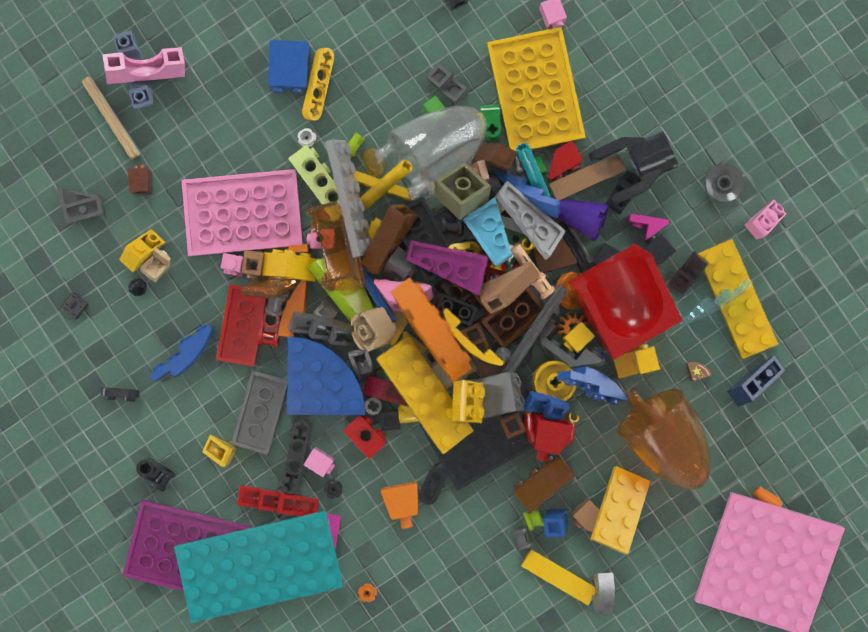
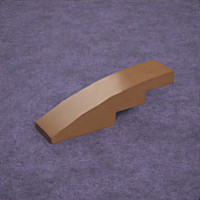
[548,153,627,200]

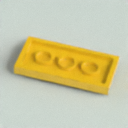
[591,466,650,554]

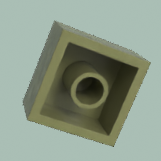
[434,162,491,220]

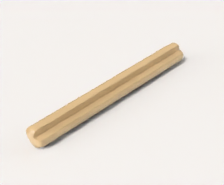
[82,76,140,160]

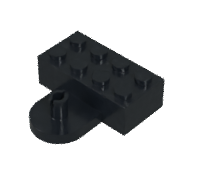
[403,196,473,284]

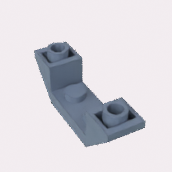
[113,30,153,110]

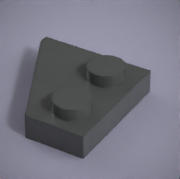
[57,188,105,225]

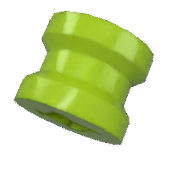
[523,508,544,531]

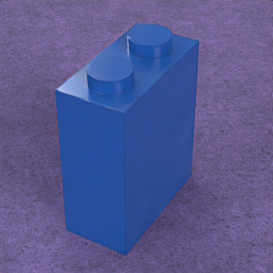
[268,40,310,94]

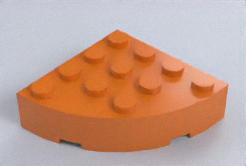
[390,278,472,382]

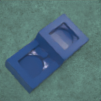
[524,391,569,420]

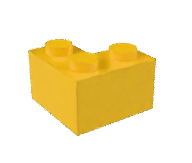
[262,249,318,282]
[610,344,660,379]

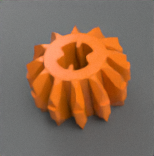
[556,312,589,341]

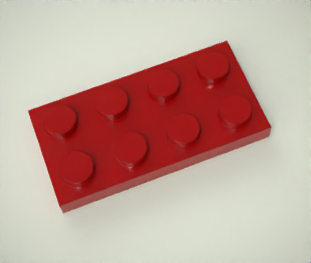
[216,284,268,366]

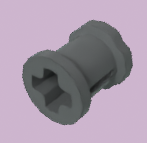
[511,526,533,550]

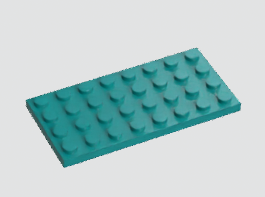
[174,510,344,623]

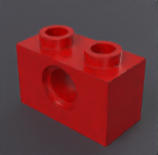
[343,415,387,459]

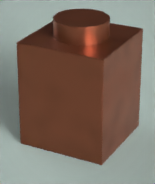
[128,165,153,194]

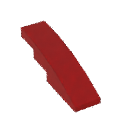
[236,485,319,516]

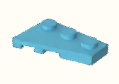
[463,197,512,267]

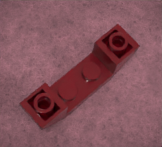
[363,375,409,407]

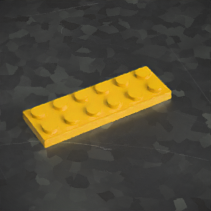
[698,239,778,359]
[376,336,474,454]

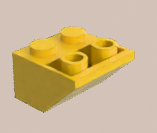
[452,380,485,423]

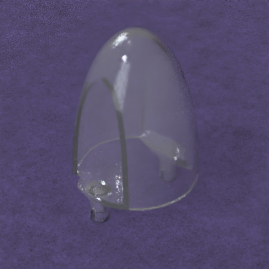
[373,106,487,200]

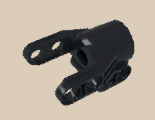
[588,130,678,206]

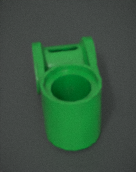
[480,104,501,143]

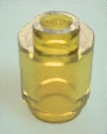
[362,147,387,177]

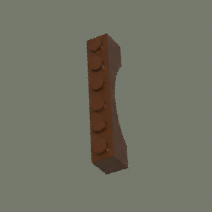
[461,323,526,439]

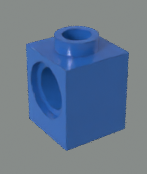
[543,509,568,537]

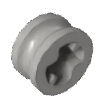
[365,397,382,415]

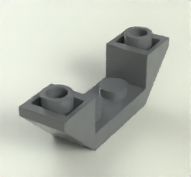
[540,318,604,369]

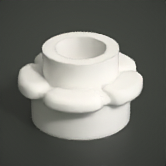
[297,128,316,147]

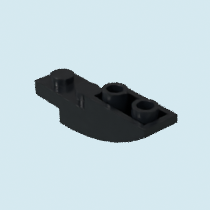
[413,282,479,326]

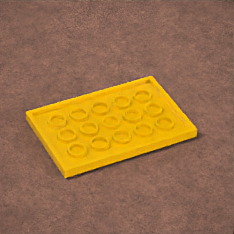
[487,27,586,151]

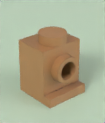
[241,250,264,280]

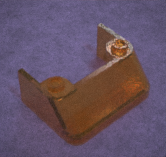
[305,201,365,291]

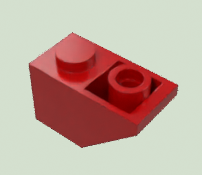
[547,141,584,182]

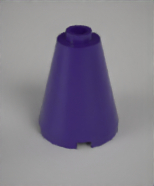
[558,199,609,241]

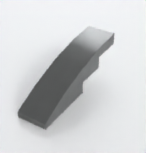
[288,311,358,347]

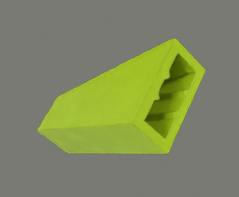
[308,249,374,323]

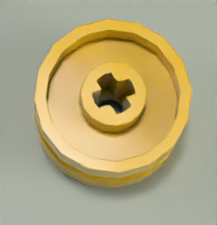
[532,361,576,401]

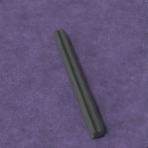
[500,285,567,374]

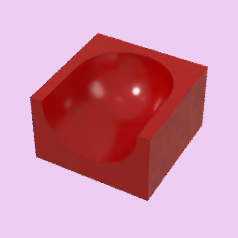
[568,244,683,360]

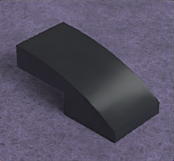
[605,170,642,214]
[668,251,709,295]

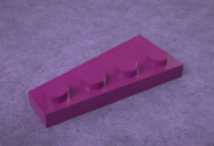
[407,241,488,296]

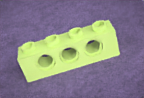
[288,145,343,222]

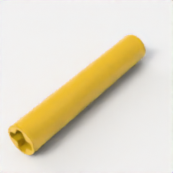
[360,160,412,211]

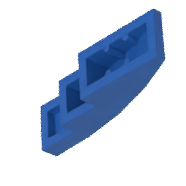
[492,170,560,218]

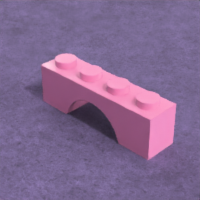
[103,47,185,84]

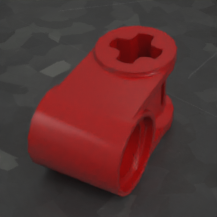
[258,313,282,348]

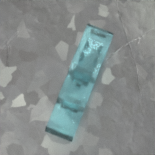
[680,278,753,326]

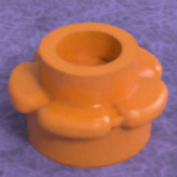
[358,583,377,603]

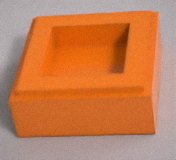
[288,244,310,254]

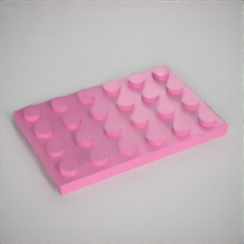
[182,169,303,256]

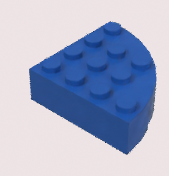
[287,337,366,415]

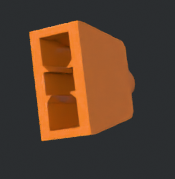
[381,481,418,529]

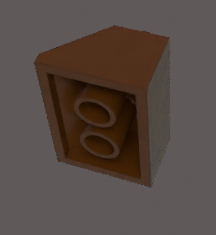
[434,278,489,328]
[481,286,544,347]
[512,454,576,513]

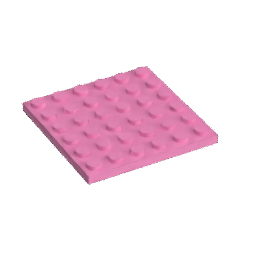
[694,492,845,632]

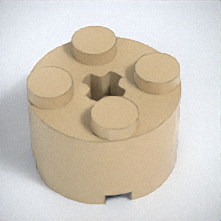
[351,307,396,351]

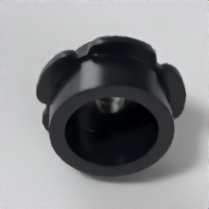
[128,278,147,296]
[324,480,343,499]

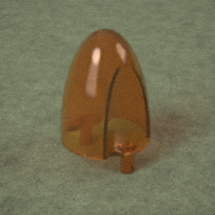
[617,388,711,490]

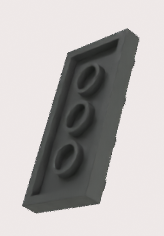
[231,370,288,455]

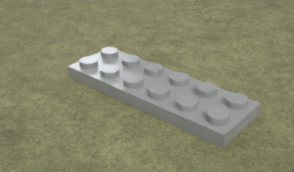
[325,139,372,258]

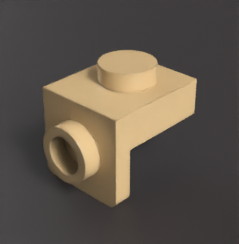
[140,248,171,282]

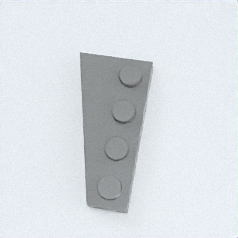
[495,181,566,260]

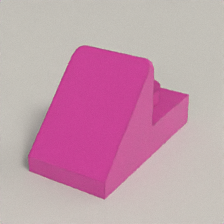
[627,214,669,241]

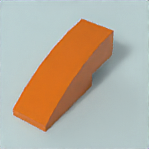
[278,280,308,337]

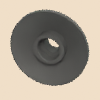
[705,164,744,202]

